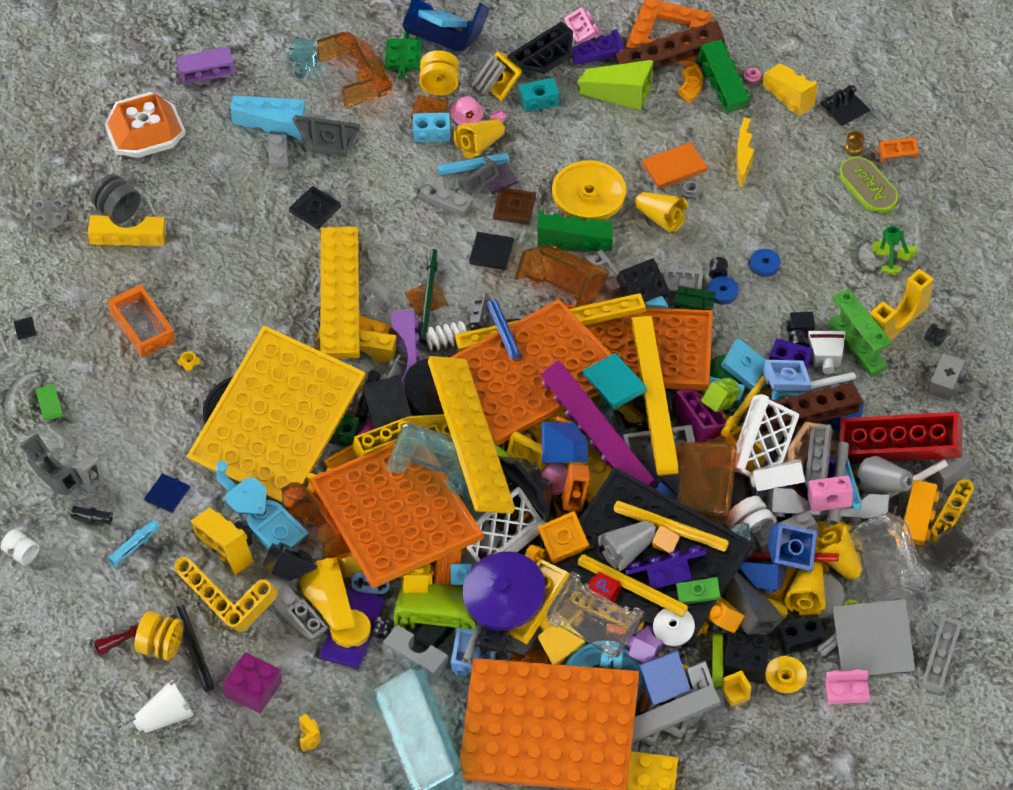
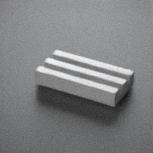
[472,56,506,96]

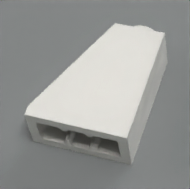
[750,459,805,491]

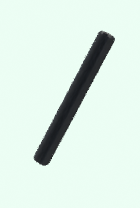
[174,604,214,692]

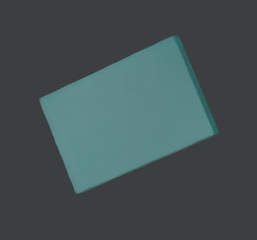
[582,353,647,409]

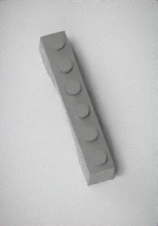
[766,488,889,523]

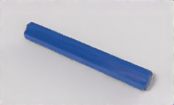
[488,299,520,360]

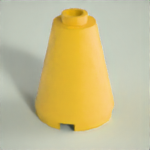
[454,119,505,159]
[635,192,688,233]
[815,523,862,580]
[785,562,826,616]

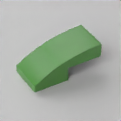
[35,384,63,421]

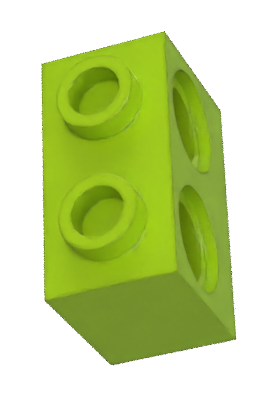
[701,378,742,412]

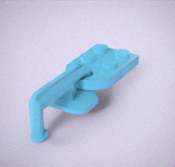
[216,460,309,550]

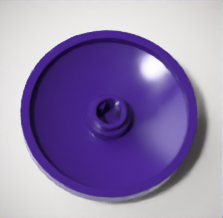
[463,552,546,631]

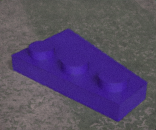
[571,29,625,65]

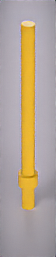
[721,374,766,437]

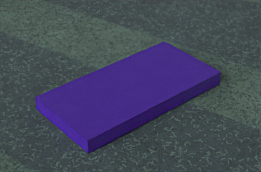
[320,588,386,669]

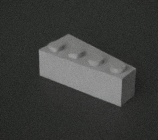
[910,409,972,493]

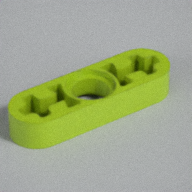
[711,633,723,688]

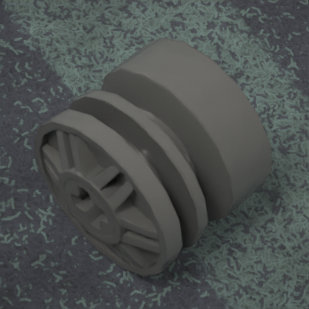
[91,174,141,223]

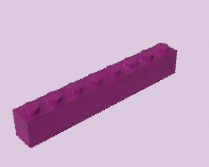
[540,360,657,487]

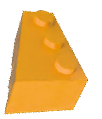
[900,479,940,547]

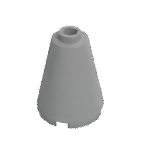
[858,456,914,494]
[598,521,657,571]

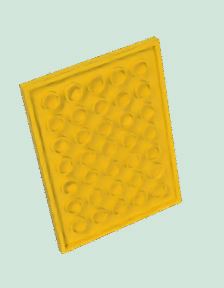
[186,325,367,509]

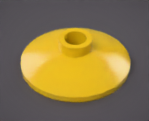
[765,656,807,693]

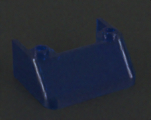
[403,0,490,52]

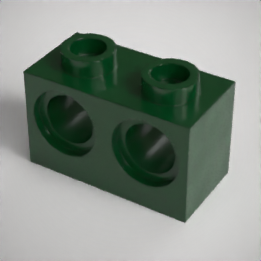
[328,415,360,447]

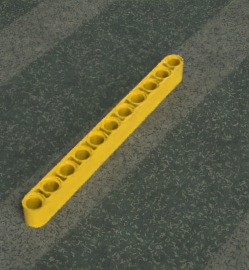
[632,316,678,476]

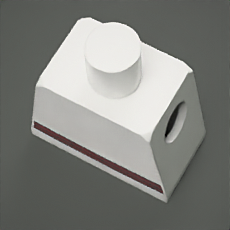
[807,331,845,374]

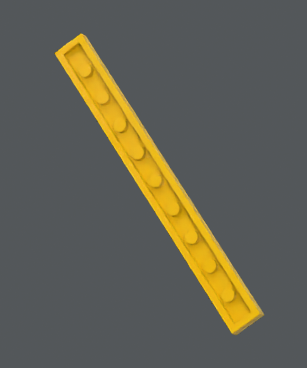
[455,293,646,352]

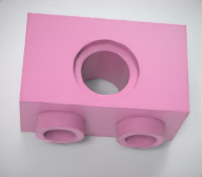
[807,476,853,512]

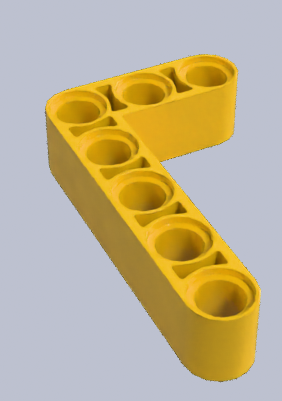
[174,557,278,632]

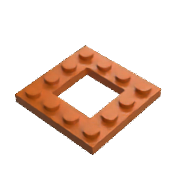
[626,0,713,67]

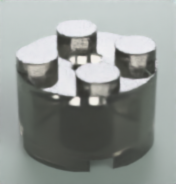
[927,525,974,573]

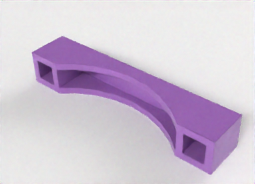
[391,310,420,415]

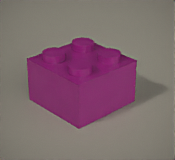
[223,652,282,714]

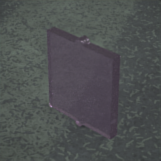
[485,162,519,195]

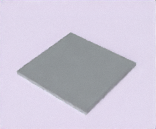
[832,599,915,676]

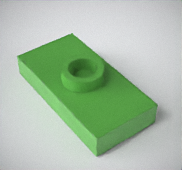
[676,577,721,604]

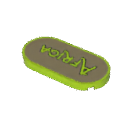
[840,157,898,213]

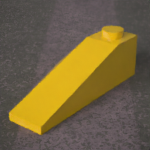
[299,557,355,631]

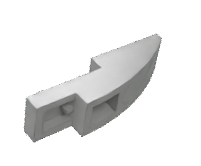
[264,576,328,640]

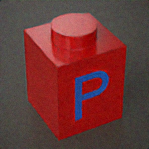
[588,571,622,606]

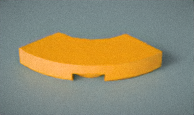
[678,63,703,104]

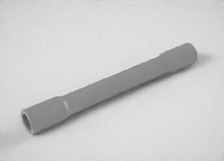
[827,442,849,526]

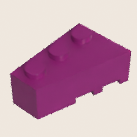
[672,389,733,447]

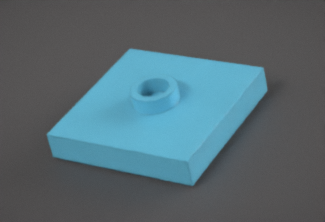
[418,10,468,28]
[721,338,766,389]

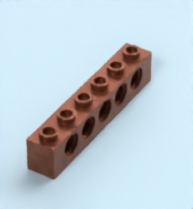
[616,21,725,70]
[743,383,863,435]

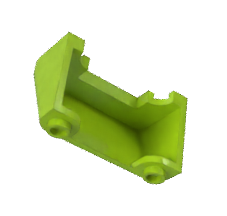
[394,582,477,633]

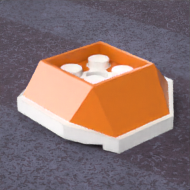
[105,92,186,158]

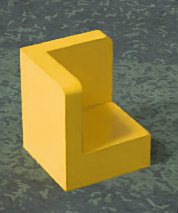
[722,670,751,707]

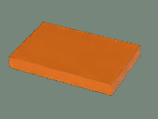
[642,142,708,189]

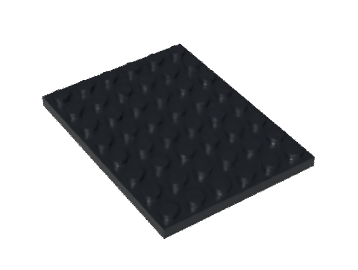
[550,467,754,647]

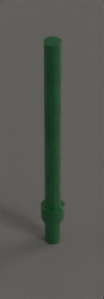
[419,249,438,343]

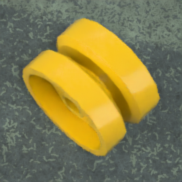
[419,51,459,96]

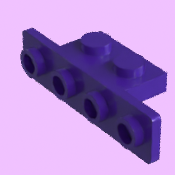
[625,545,707,589]

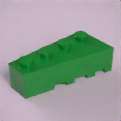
[696,39,750,114]
[537,210,613,252]

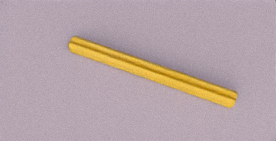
[614,501,729,552]
[578,554,688,616]

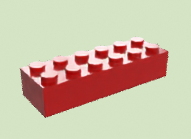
[840,412,963,463]

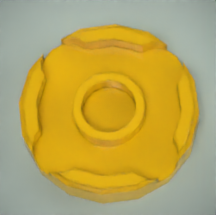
[330,610,371,648]

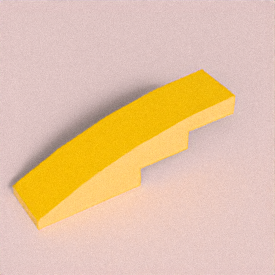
[736,117,754,187]

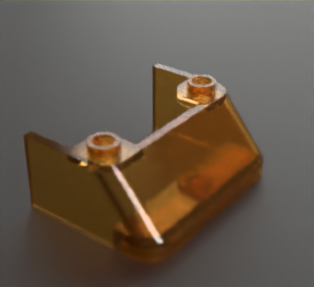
[317,32,392,109]
[514,245,609,307]

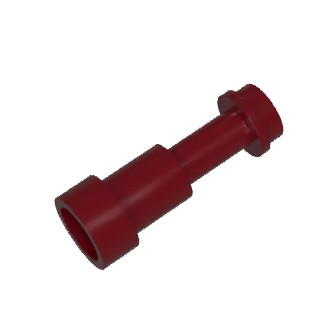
[94,625,138,656]

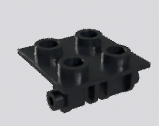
[820,85,870,126]

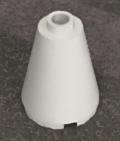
[133,680,194,733]

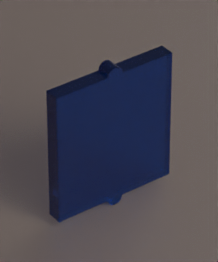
[144,473,191,513]

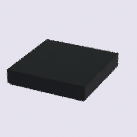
[289,186,341,230]
[469,232,514,270]

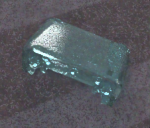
[386,423,467,496]

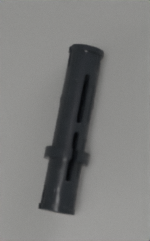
[354,370,381,423]

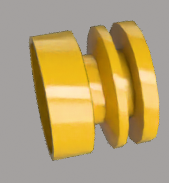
[134,611,184,662]

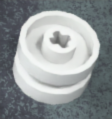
[724,496,777,544]

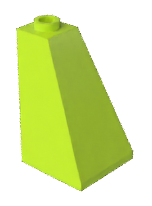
[577,60,653,110]

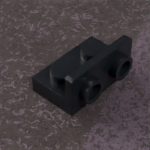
[477,626,510,655]

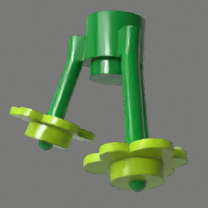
[872,226,918,275]

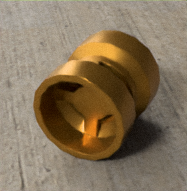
[845,131,865,156]

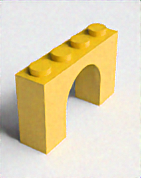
[870,269,934,350]

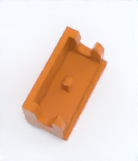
[877,137,919,163]

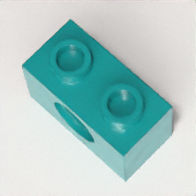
[519,78,559,113]

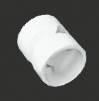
[1,529,40,566]

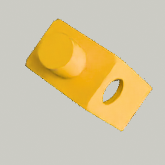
[537,615,586,665]

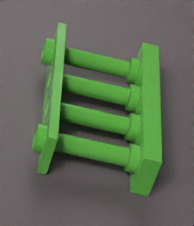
[829,289,892,377]

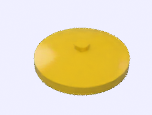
[552,160,626,221]

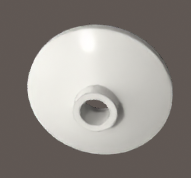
[653,608,695,647]

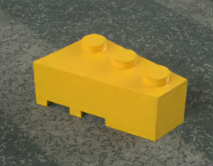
[763,63,818,117]
[191,508,254,575]

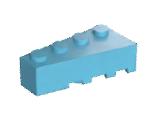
[231,95,306,141]

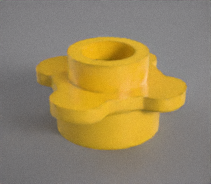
[177,351,200,371]

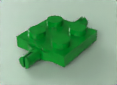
[384,30,423,80]

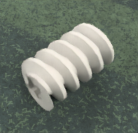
[426,321,467,352]

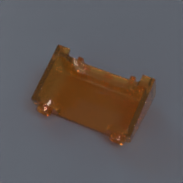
[675,442,737,525]
[281,482,350,560]

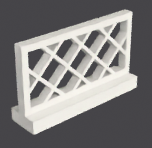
[728,394,800,477]
[465,487,546,563]

